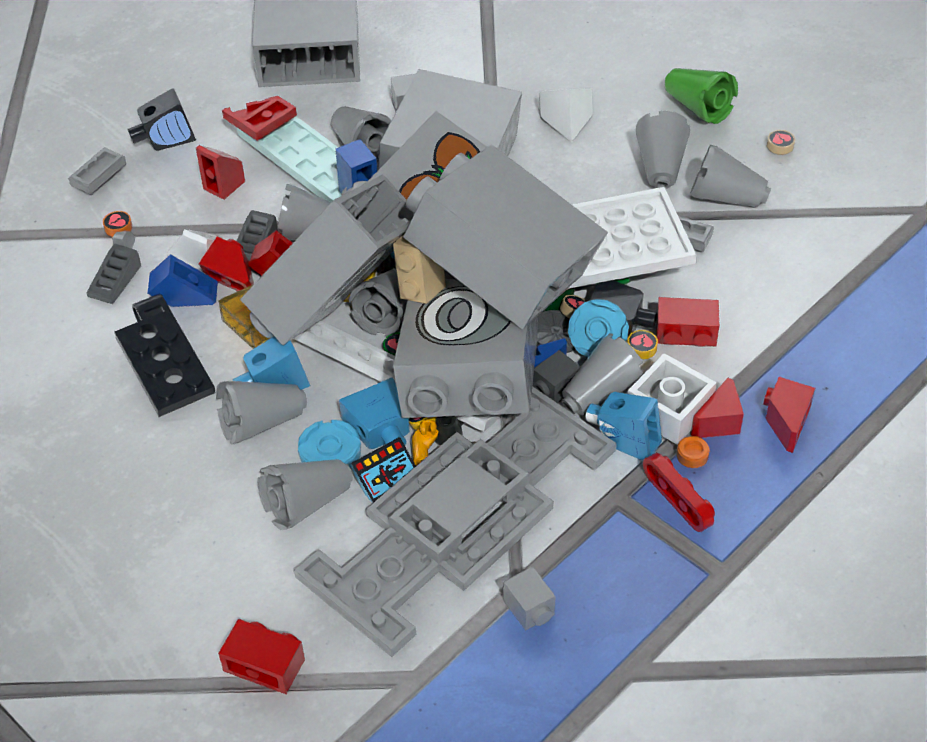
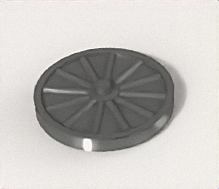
[536,310,575,353]

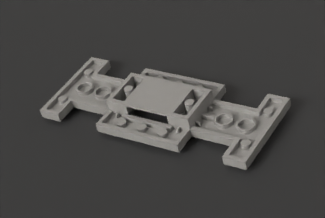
[294,386,616,657]

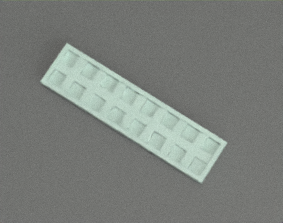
[236,116,341,202]

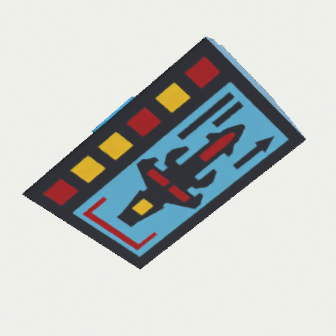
[351,437,416,503]

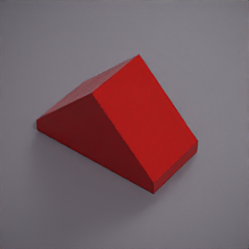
[691,377,744,438]

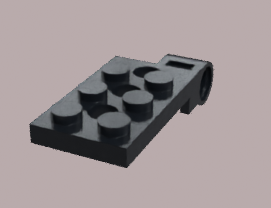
[114,293,216,417]

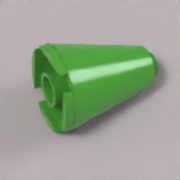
[665,68,738,124]

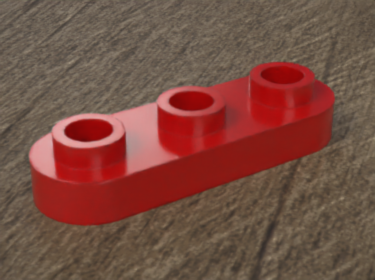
[643,453,715,532]

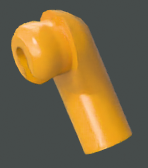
[412,419,439,466]

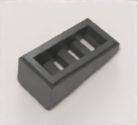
[237,210,278,268]
[87,244,141,304]

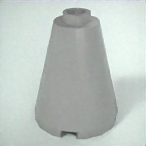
[331,106,392,162]
[636,111,690,189]
[690,144,771,207]
[277,184,331,240]
[349,268,408,336]
[562,333,647,416]
[216,381,307,444]
[258,459,353,530]

